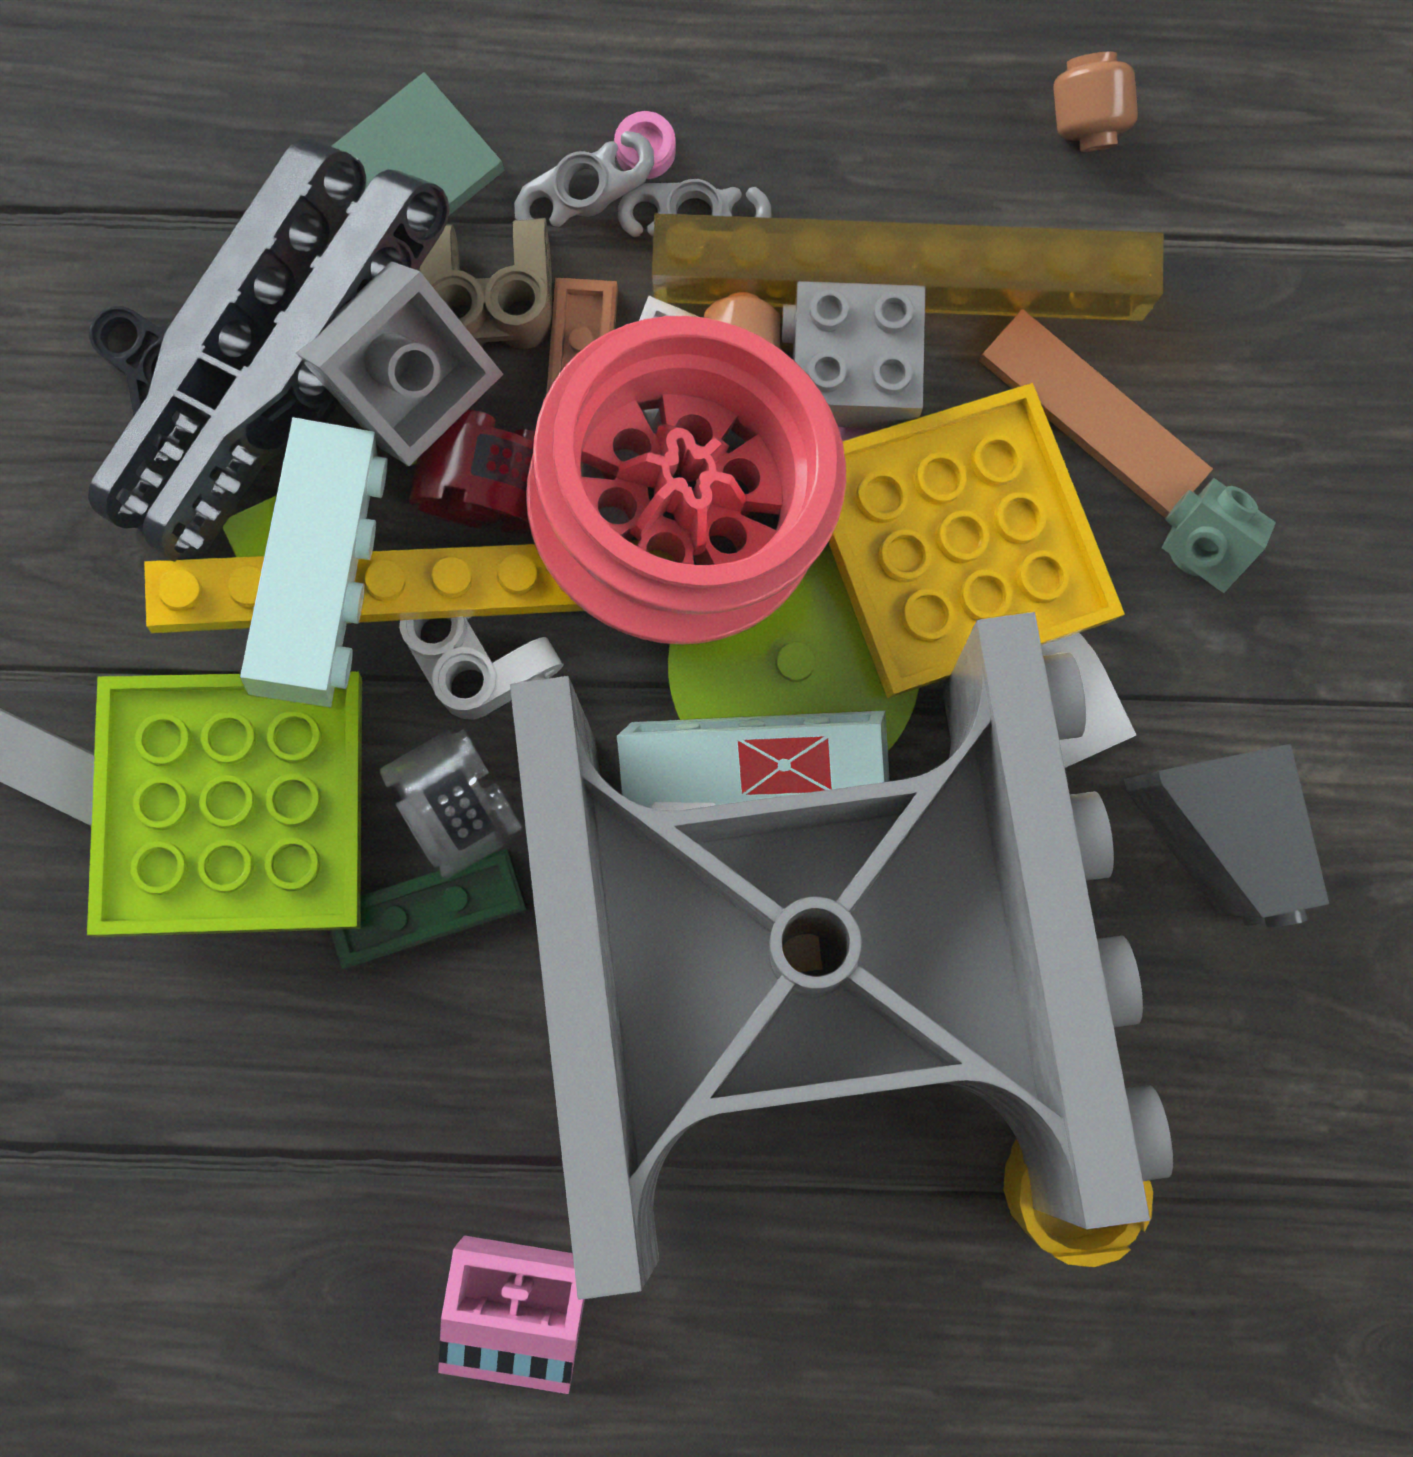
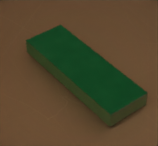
[330,849,528,969]

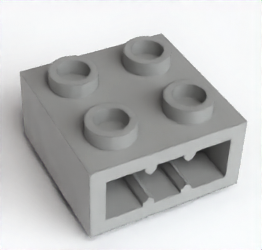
[781,281,925,429]

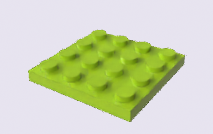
[87,672,362,937]

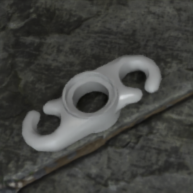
[514,131,654,227]
[618,179,771,245]

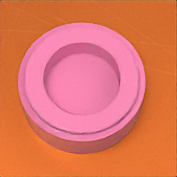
[614,111,676,179]

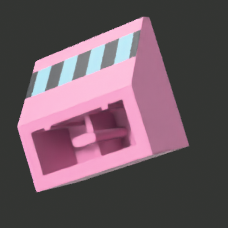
[438,1236,585,1394]

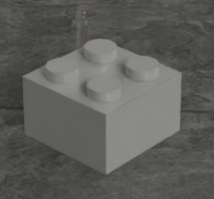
[295,261,503,466]

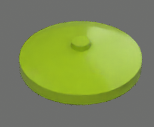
[668,546,919,750]

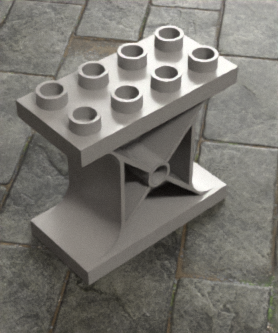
[510,612,1173,1300]

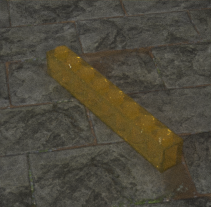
[652,213,1164,321]

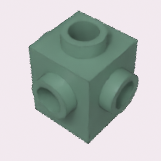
[1162,478,1276,593]

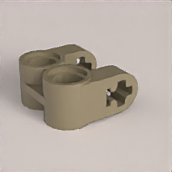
[420,218,553,349]

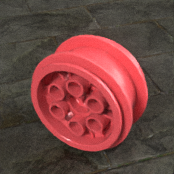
[526,316,846,645]

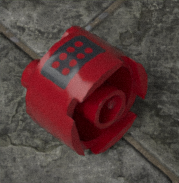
[409,409,535,534]

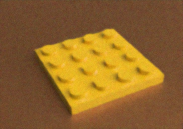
[828,383,1125,699]

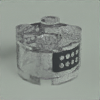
[379,729,522,880]

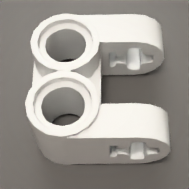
[399,616,563,719]

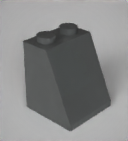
[1124,744,1329,928]

